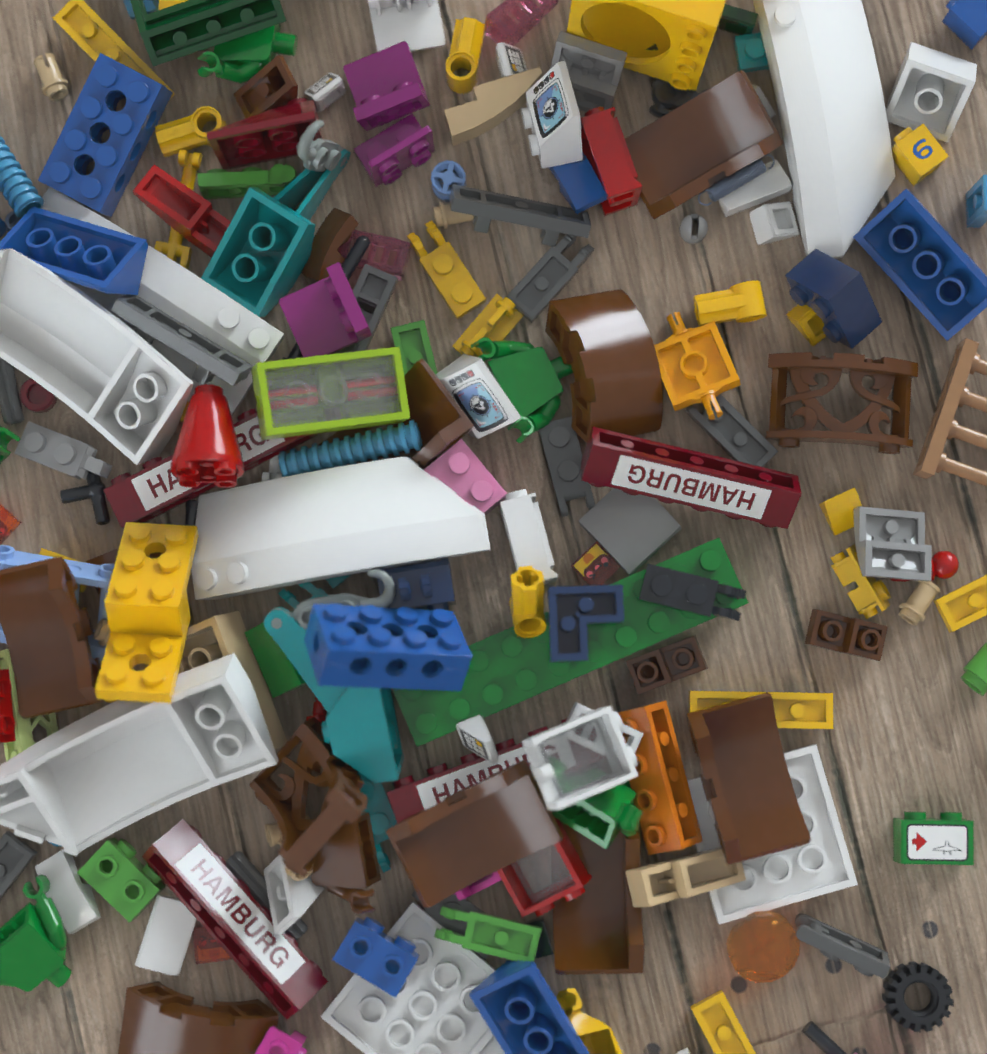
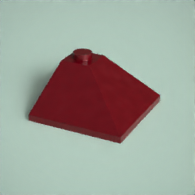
[207,98,323,170]

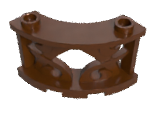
[766,352,918,454]
[249,717,367,878]

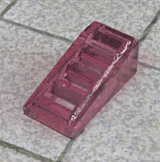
[484,0,559,46]
[338,230,412,281]

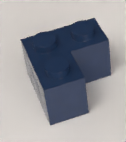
[785,249,882,349]
[547,585,624,662]

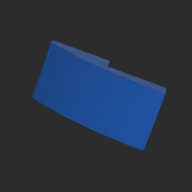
[549,151,607,214]

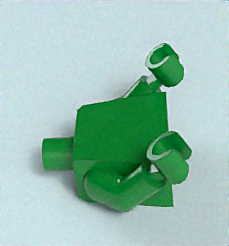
[197,24,297,84]
[471,338,573,443]
[548,755,643,849]
[0,874,71,992]

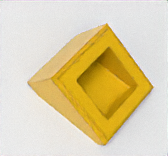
[786,305,826,347]
[819,487,862,536]

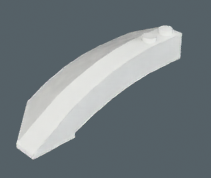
[0,653,278,856]

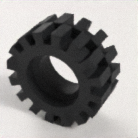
[882,961,954,1032]

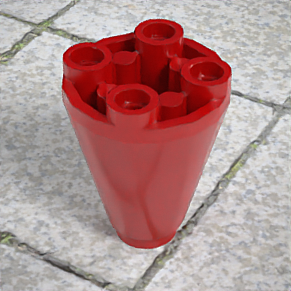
[170,384,244,488]

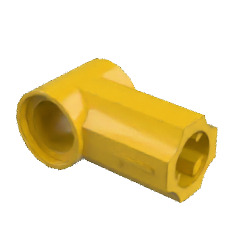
[445,17,486,94]
[155,106,227,158]
[693,280,767,327]
[509,565,547,638]

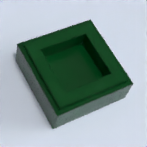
[717,4,758,35]

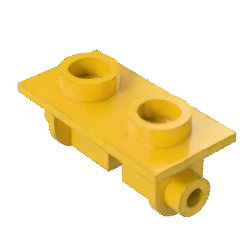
[452,294,524,362]
[831,544,891,619]

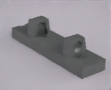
[449,184,591,247]
[332,264,398,354]
[111,294,253,386]

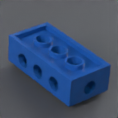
[38,53,173,217]
[304,603,472,691]

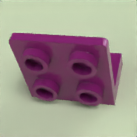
[343,41,430,131]
[354,113,435,187]
[279,262,372,357]

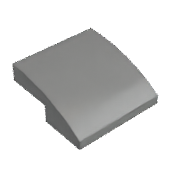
[549,31,627,112]
[578,488,682,576]
[854,506,932,582]

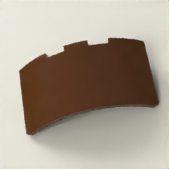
[625,70,784,220]
[545,289,663,443]
[319,359,474,470]
[0,556,105,719]
[687,693,811,865]
[385,759,563,908]
[551,820,644,975]
[118,981,279,1054]

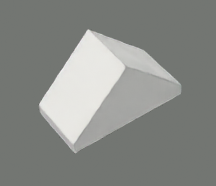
[263,855,324,935]

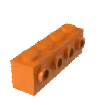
[617,700,703,855]

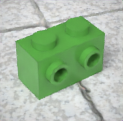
[77,837,166,923]

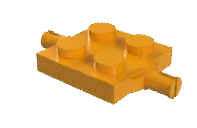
[654,312,741,420]

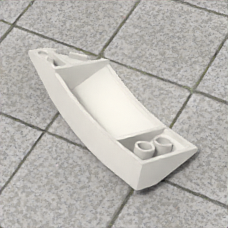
[753,0,895,259]
[41,187,284,416]
[0,249,194,465]
[191,456,491,600]

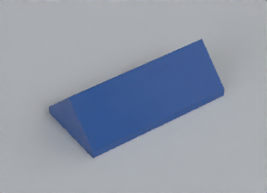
[853,188,987,341]
[0,206,148,295]
[469,960,590,1054]

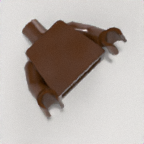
[311,812,381,914]

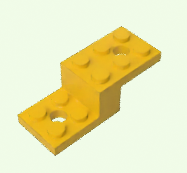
[95,522,199,703]

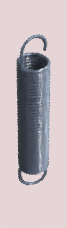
[698,154,775,206]

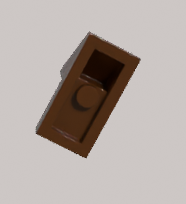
[233,55,298,118]

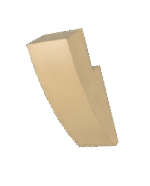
[444,67,542,146]
[625,847,746,907]

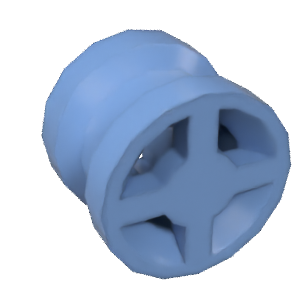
[431,160,466,202]

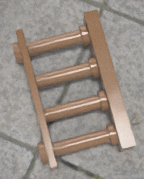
[913,338,987,501]

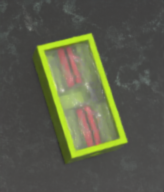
[251,347,410,440]

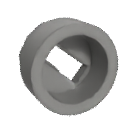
[679,214,708,244]

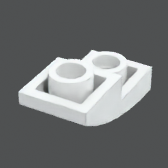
[35,849,101,934]

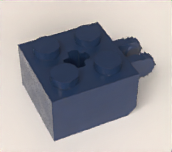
[377,558,456,611]

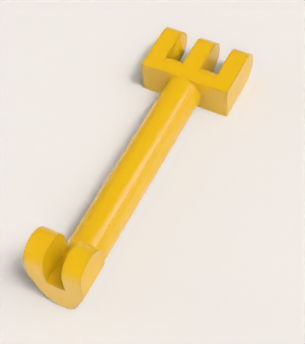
[154,149,202,270]

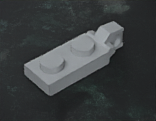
[15,421,112,480]

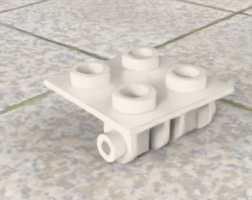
[368,0,446,52]

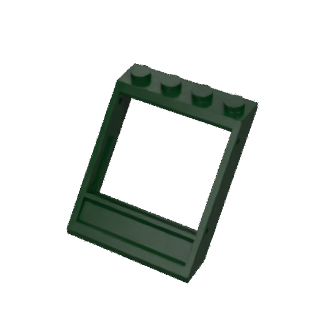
[130,0,287,67]

